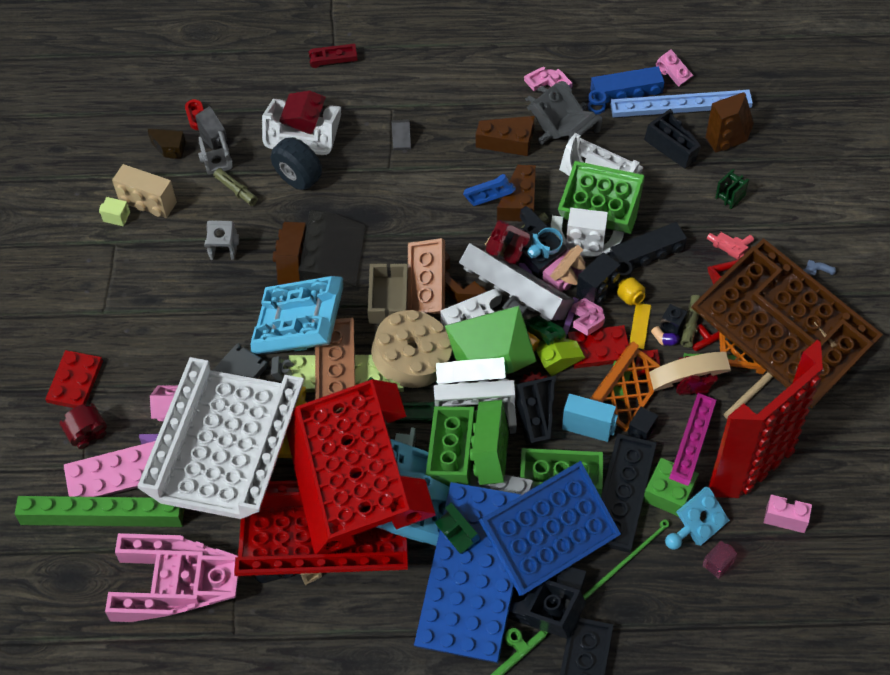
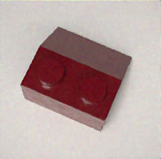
[279,90,326,134]

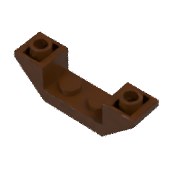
[445,251,487,303]

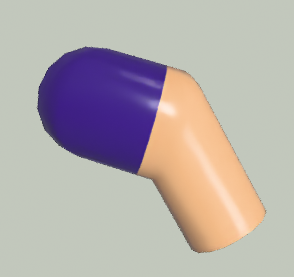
[651,326,680,346]

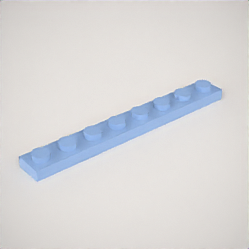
[610,90,752,117]

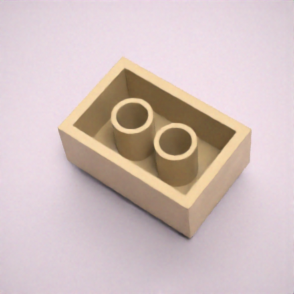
[112,164,177,218]

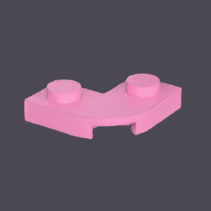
[524,67,572,91]
[571,298,605,336]

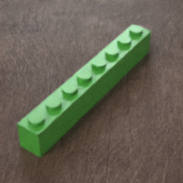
[15,496,185,527]

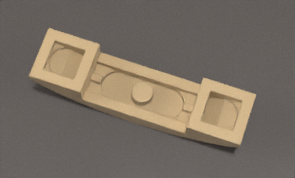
[649,352,731,391]

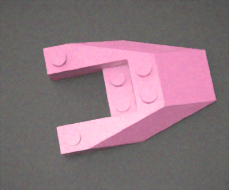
[105,533,238,622]

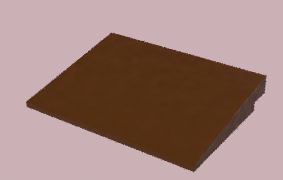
[691,238,883,409]

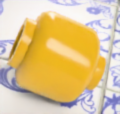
[617,278,645,305]

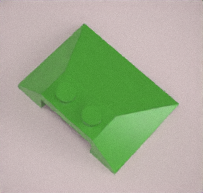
[445,306,537,381]

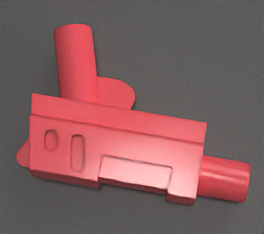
[707,232,754,260]

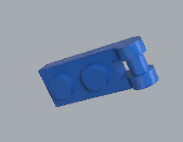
[463,174,516,206]

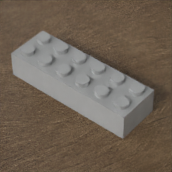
[459,243,575,321]

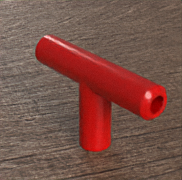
[692,324,720,351]

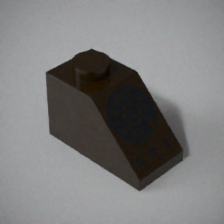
[148,129,186,159]

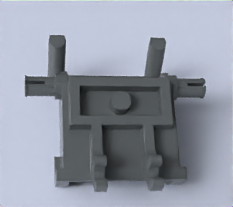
[525,81,602,145]

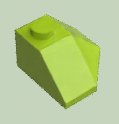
[536,338,585,376]

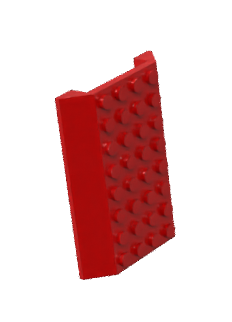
[709,340,823,498]
[234,481,408,576]

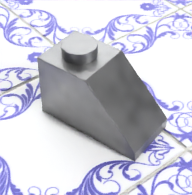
[195,106,227,150]

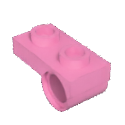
[656,49,693,87]

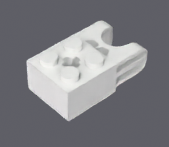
[440,289,502,327]

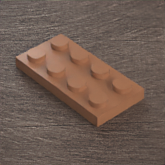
[407,238,445,315]

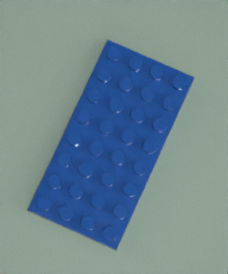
[414,482,521,663]

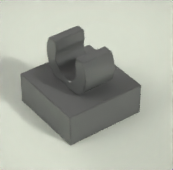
[271,356,294,383]

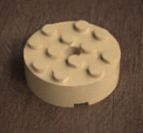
[371,310,452,388]

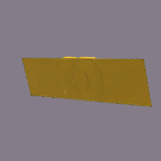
[629,303,651,349]

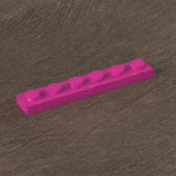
[669,393,716,486]

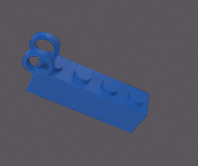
[588,66,664,114]

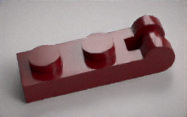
[308,44,358,68]

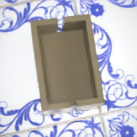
[368,264,408,324]

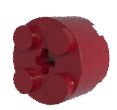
[60,403,107,449]

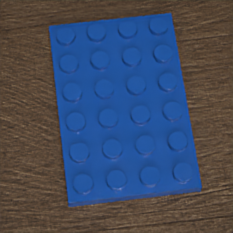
[479,461,621,596]

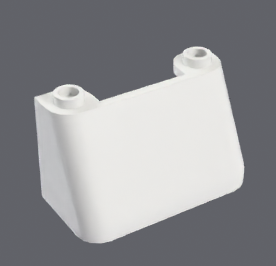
[262,99,341,155]

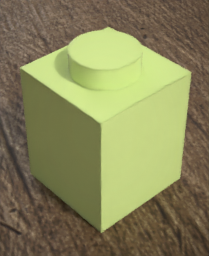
[99,197,130,226]

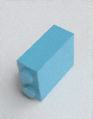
[562,394,618,442]

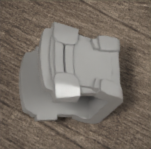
[198,131,232,174]
[204,221,239,260]

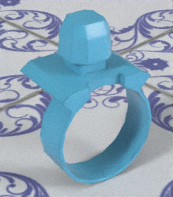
[527,227,563,258]

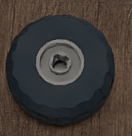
[270,137,322,190]

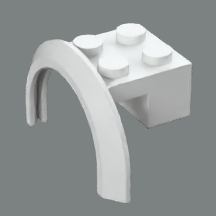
[551,208,624,257]

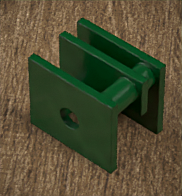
[715,169,749,209]

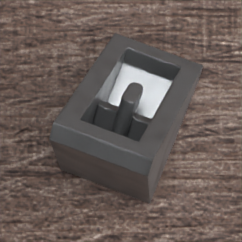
[392,120,411,150]

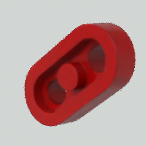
[185,99,204,130]

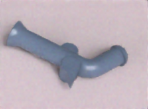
[803,260,836,276]

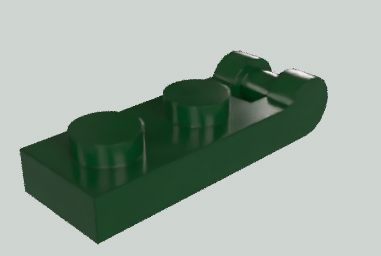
[524,315,566,345]

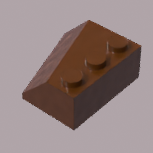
[705,92,754,153]

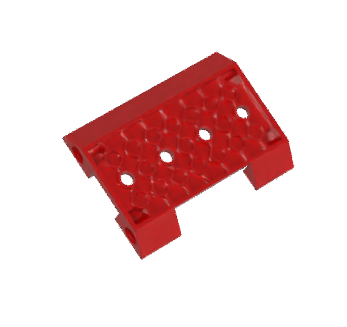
[286,379,436,554]

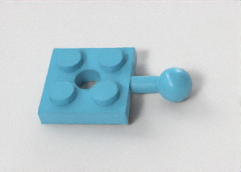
[665,487,730,550]

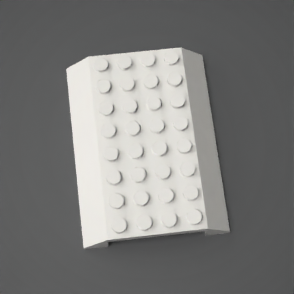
[138,357,304,519]

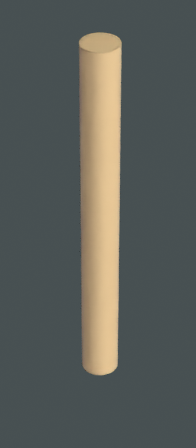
[724,372,773,419]

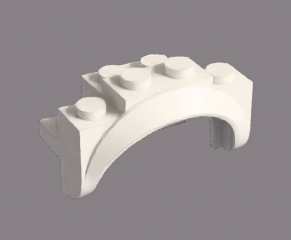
[559,133,643,176]

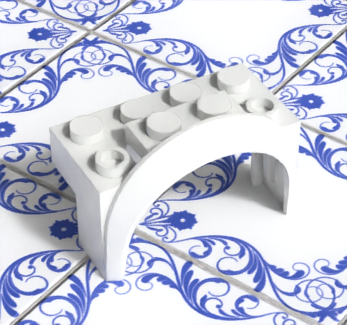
[434,379,517,434]

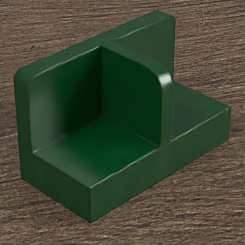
[435,502,480,554]

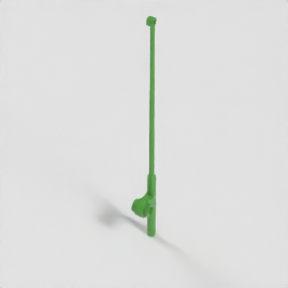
[490,520,669,675]

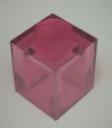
[702,541,737,579]

